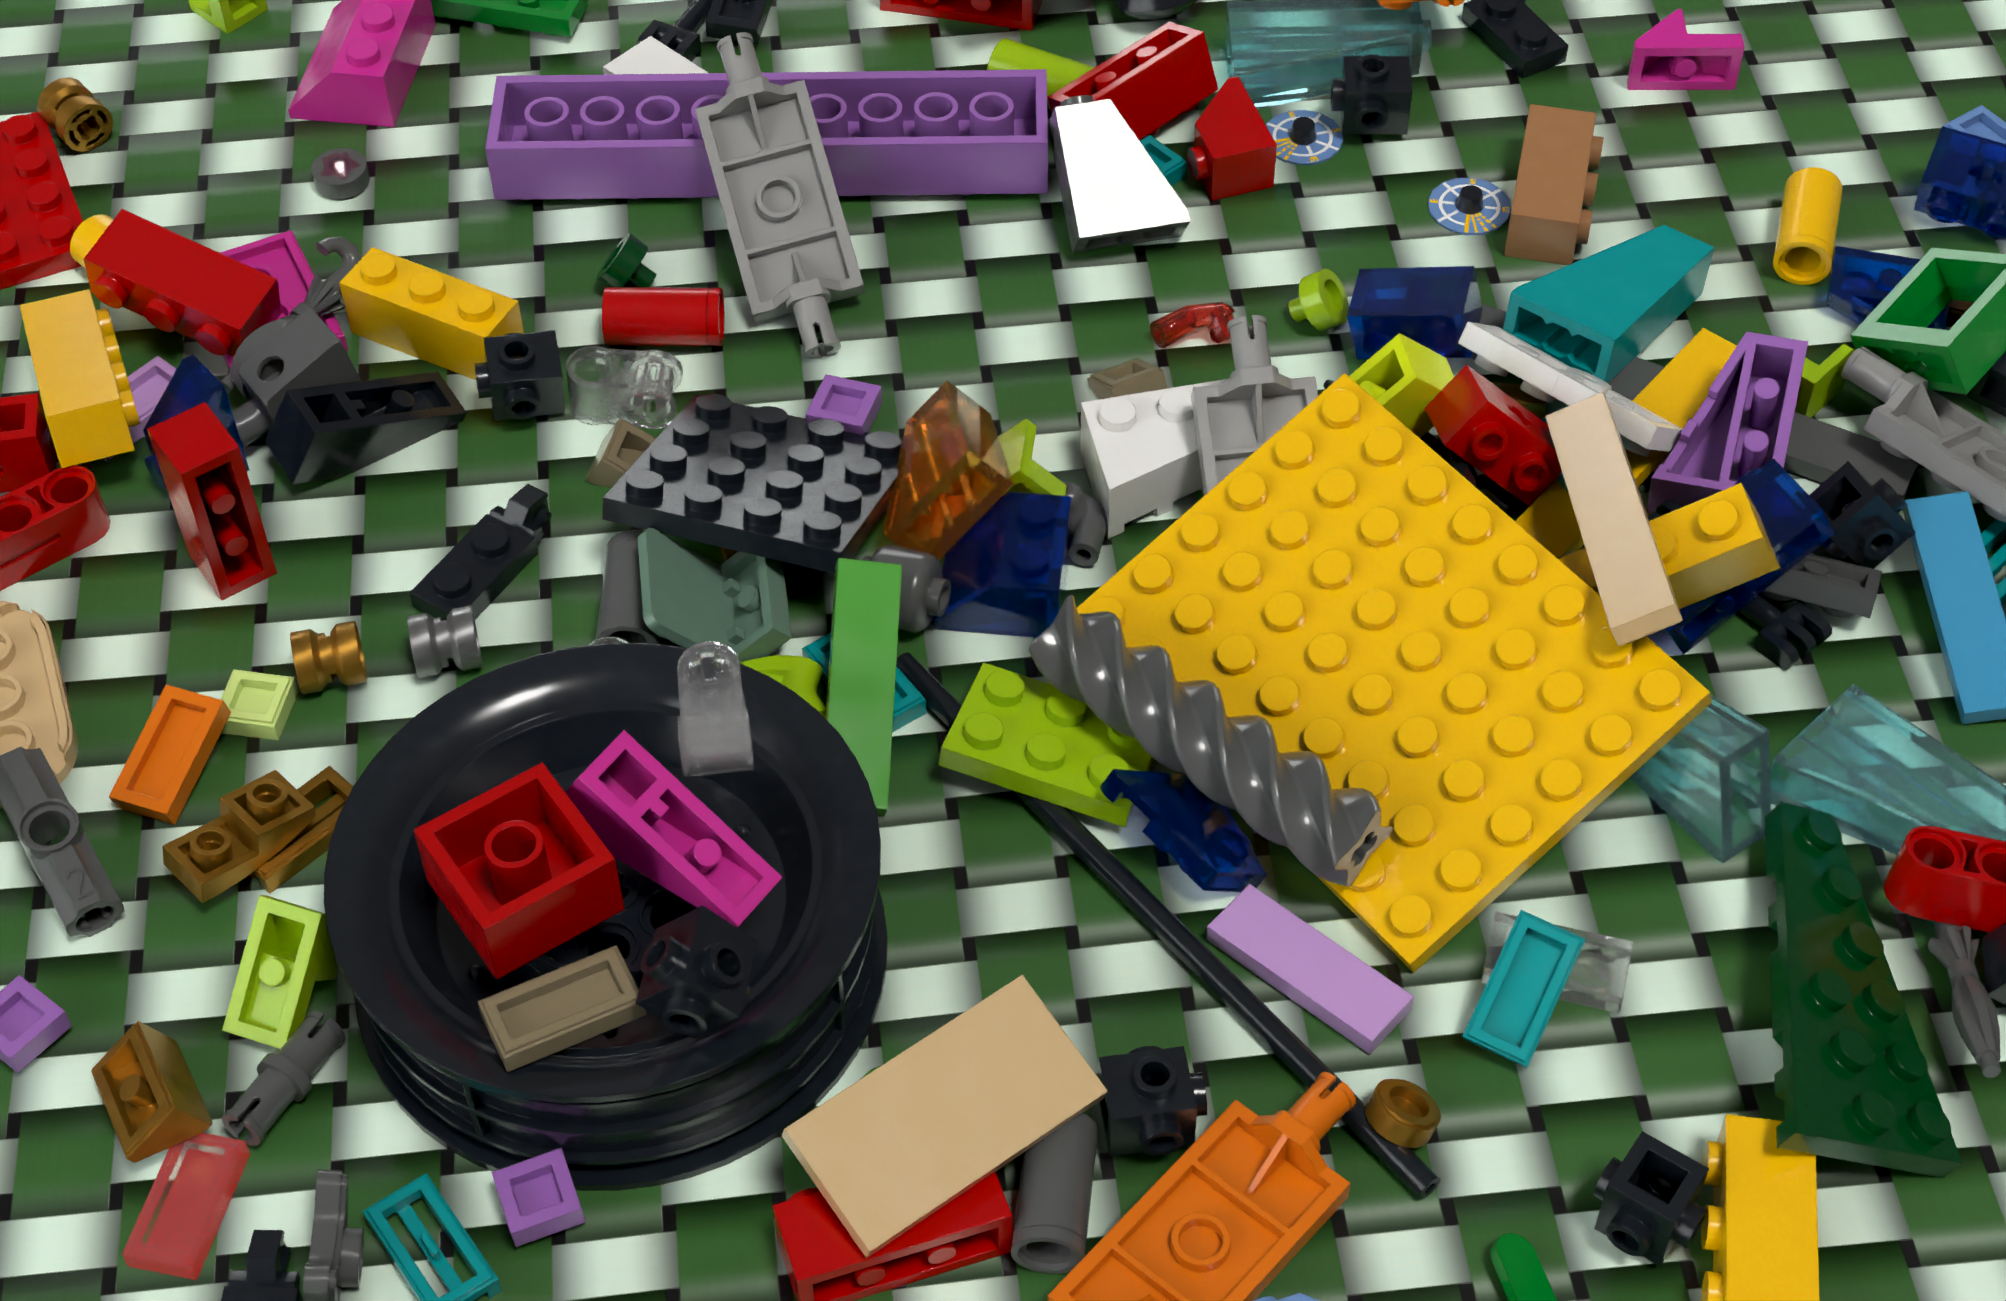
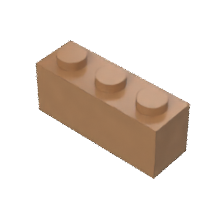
[1504,104,1604,265]

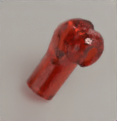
[1150,302,1236,348]

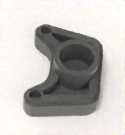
[303,1169,364,1301]

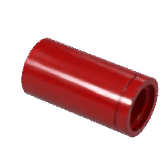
[602,287,725,346]

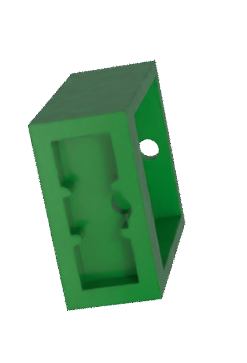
[1850,248,2006,394]

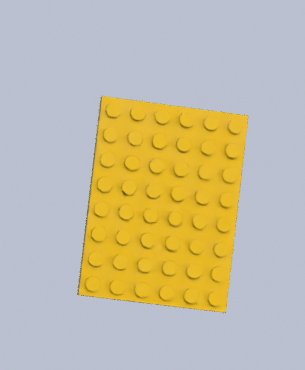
[1077,373,1711,973]

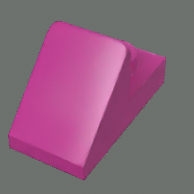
[1627,9,1745,90]

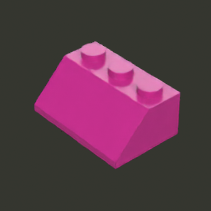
[288,0,436,127]

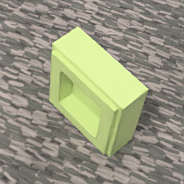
[221,669,299,741]

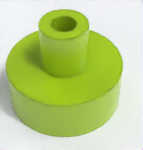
[1289,268,1349,331]

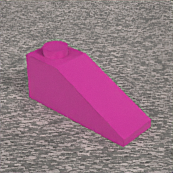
[565,730,782,927]

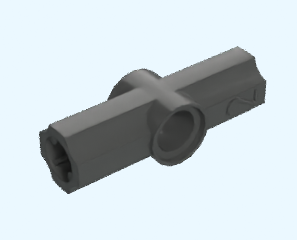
[0,746,125,937]

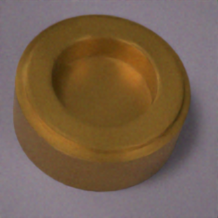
[1365,1079,1441,1148]

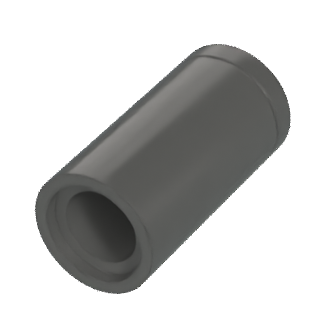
[595,531,660,645]
[1011,1113,1098,1274]

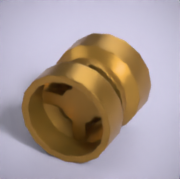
[37,77,113,152]
[290,620,367,694]

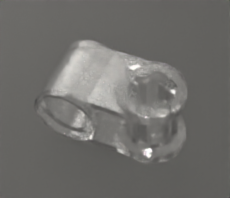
[566,346,683,429]
[677,641,754,777]

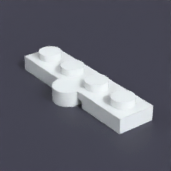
[1458,322,1683,457]

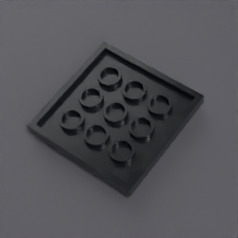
[602,394,920,574]

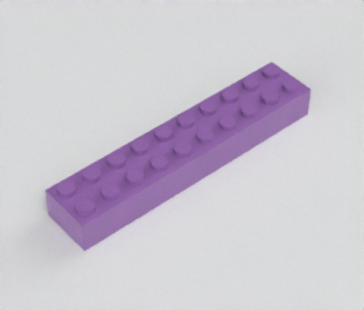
[485,69,1048,200]

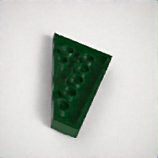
[1764,802,1963,1178]

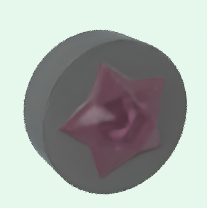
[311,148,370,200]

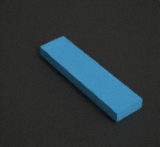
[1903,491,2006,724]

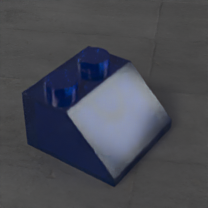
[934,492,1072,638]

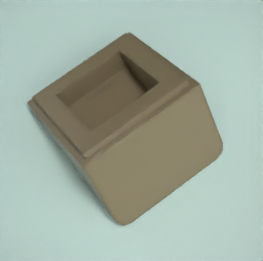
[1087,358,1167,399]
[585,418,656,488]

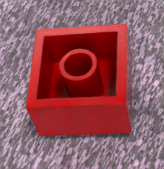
[414,762,625,979]

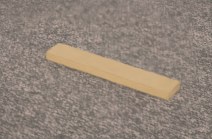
[1545,392,1683,646]

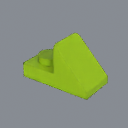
[222,895,338,1049]

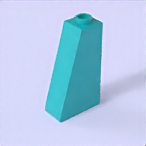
[1503,225,1715,383]

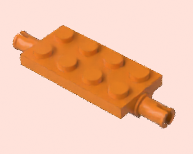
[1047,1072,1356,1301]

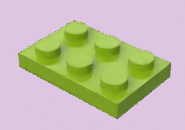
[938,662,1154,827]

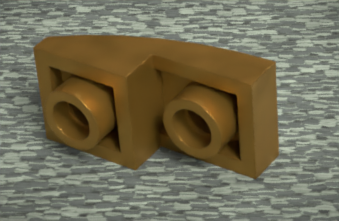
[162,770,315,903]

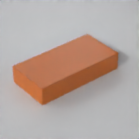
[109,684,231,825]

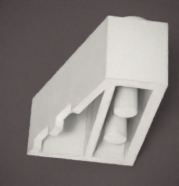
[1080,378,1230,539]

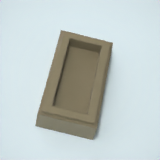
[478,945,647,1072]

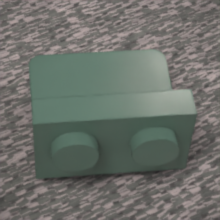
[638,528,792,663]

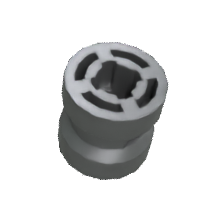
[407,606,482,678]

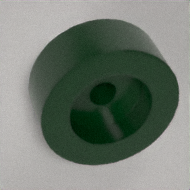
[596,233,657,287]

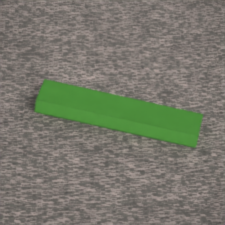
[825,558,902,816]

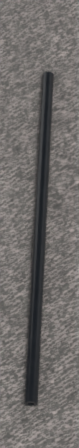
[896,653,1441,1199]

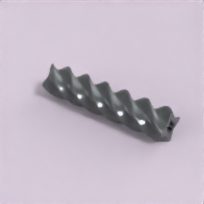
[1029,595,1393,887]

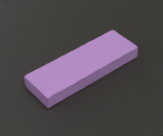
[1206,884,1414,1054]

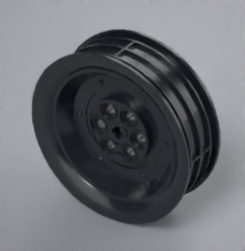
[324,643,888,1191]

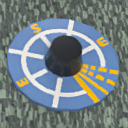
[1266,110,1344,165]
[1428,178,1511,235]

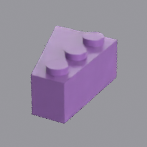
[1647,332,1808,535]

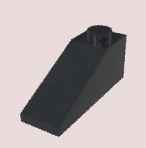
[265,371,467,484]

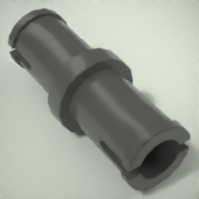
[222,1011,345,1146]

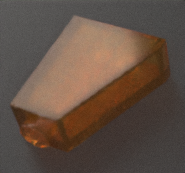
[883,380,1014,560]

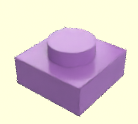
[806,374,882,435]
[0,975,72,1073]
[491,1148,586,1247]

